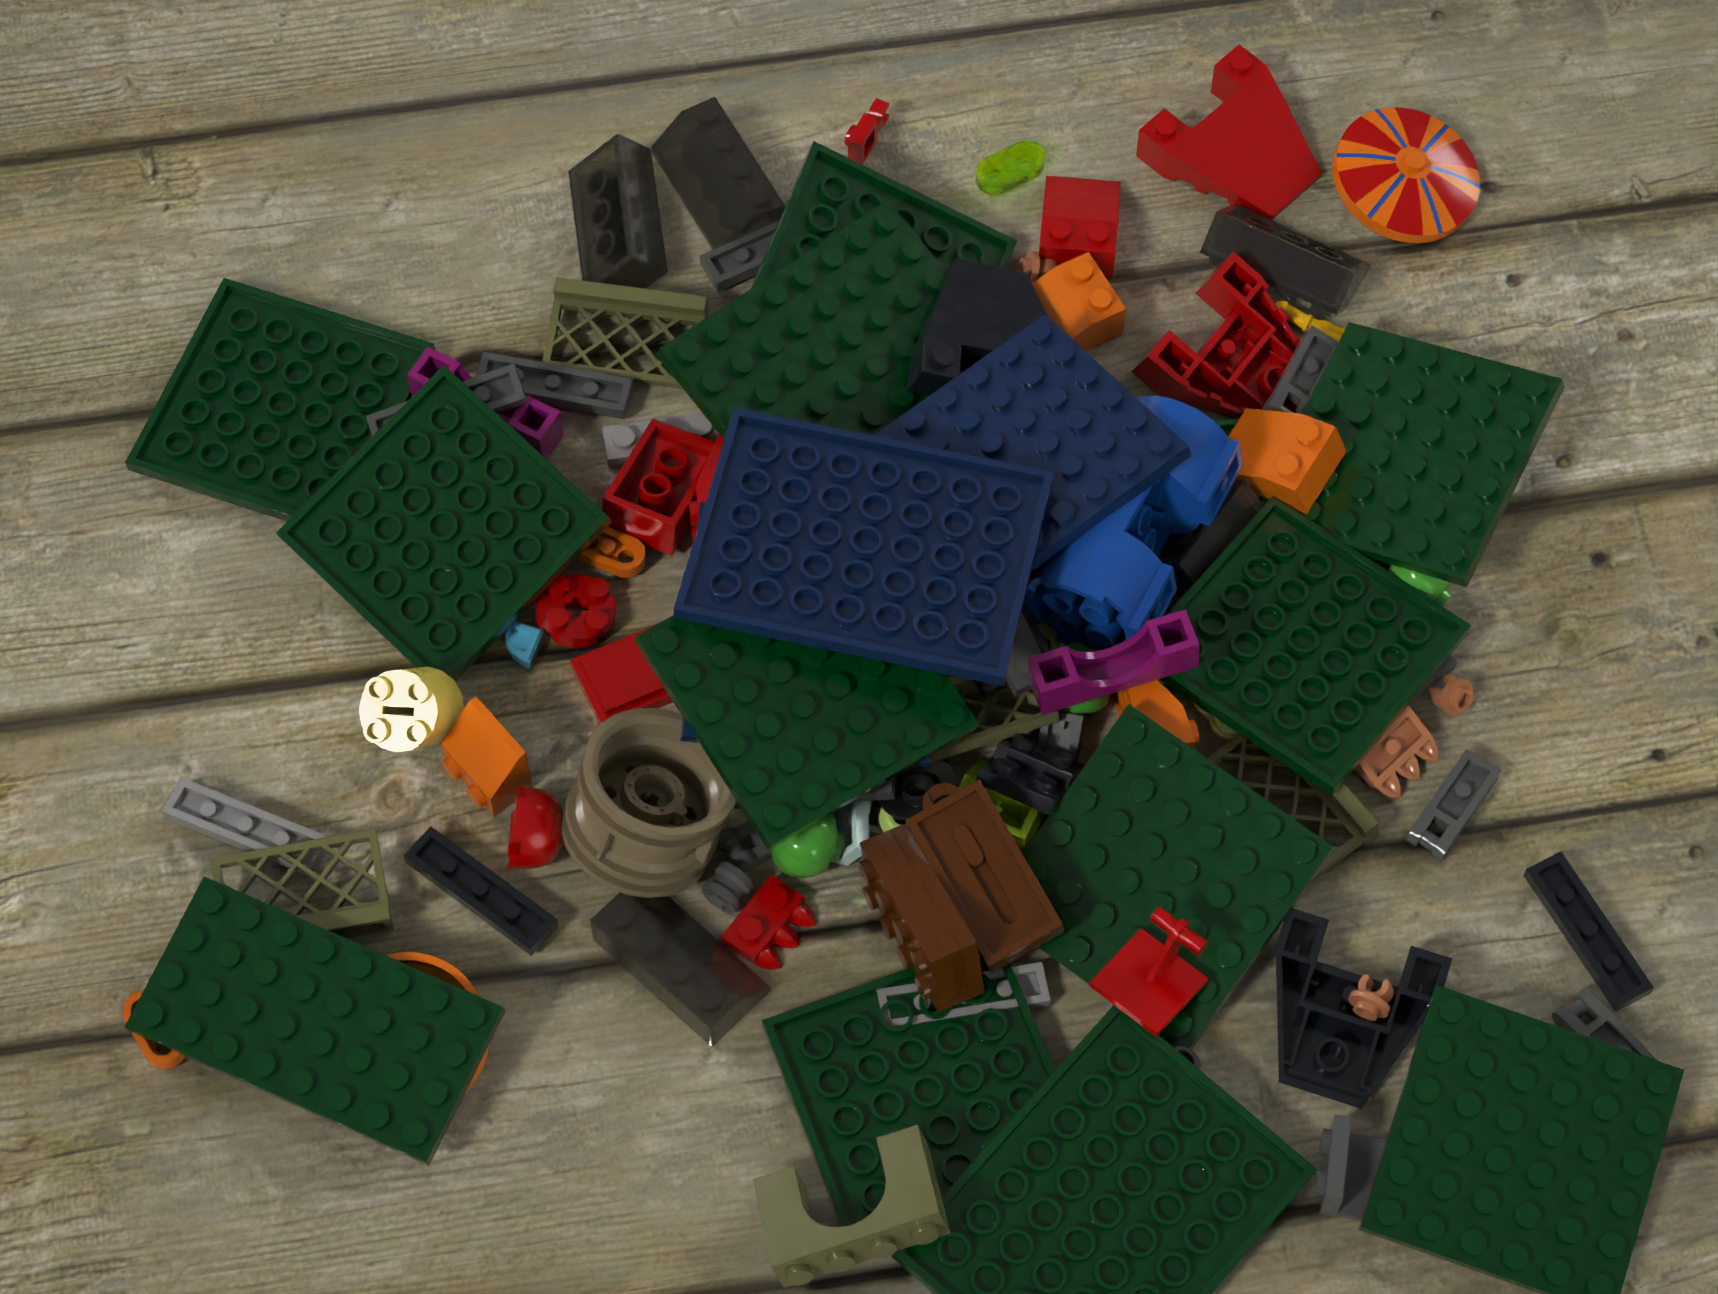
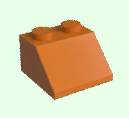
[441,696,533,817]

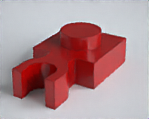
[844,98,889,165]

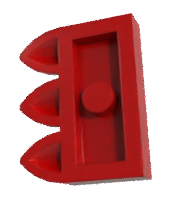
[721,874,816,970]

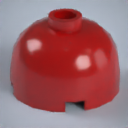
[507,786,565,869]

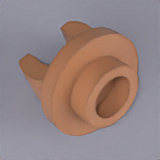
[1017,251,1057,283]
[1428,674,1473,717]
[1348,974,1394,1021]

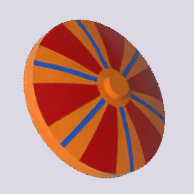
[1332,107,1480,243]

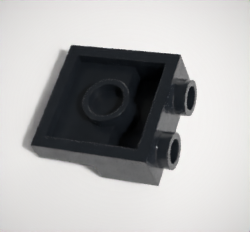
[975,733,1085,815]

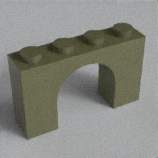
[753,1125,951,1288]

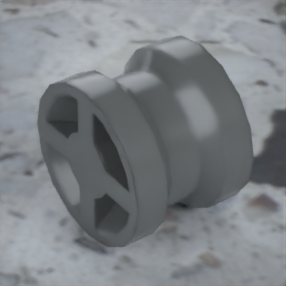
[701,862,754,914]

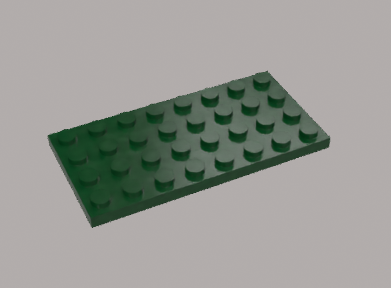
[125,876,505,1166]

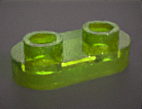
[975,140,1045,195]

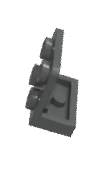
[1314,1115,1386,1220]

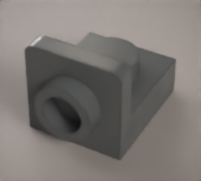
[1037,710,1090,762]

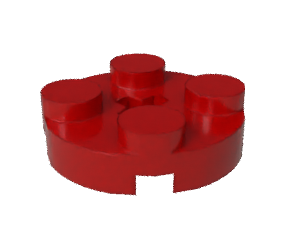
[535,574,616,648]

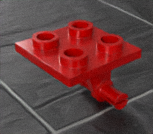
[1089,906,1209,1037]

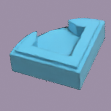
[504,621,545,670]

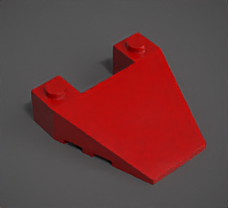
[1136,44,1322,221]
[1131,251,1302,419]

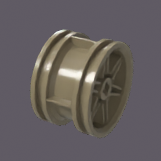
[561,708,736,898]

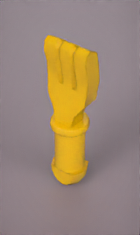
[1275,301,1345,342]

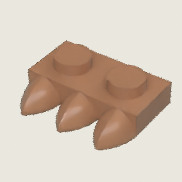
[1355,705,1439,798]

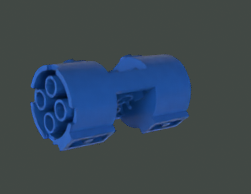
[1024,396,1243,651]

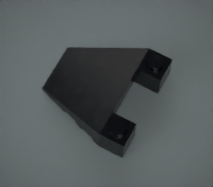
[907,258,1047,396]
[1276,908,1452,1109]

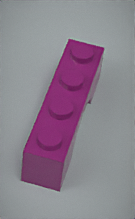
[407,347,564,459]
[1027,609,1199,715]

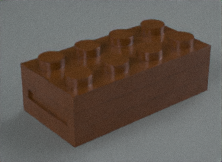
[905,779,1065,974]
[858,823,985,1013]

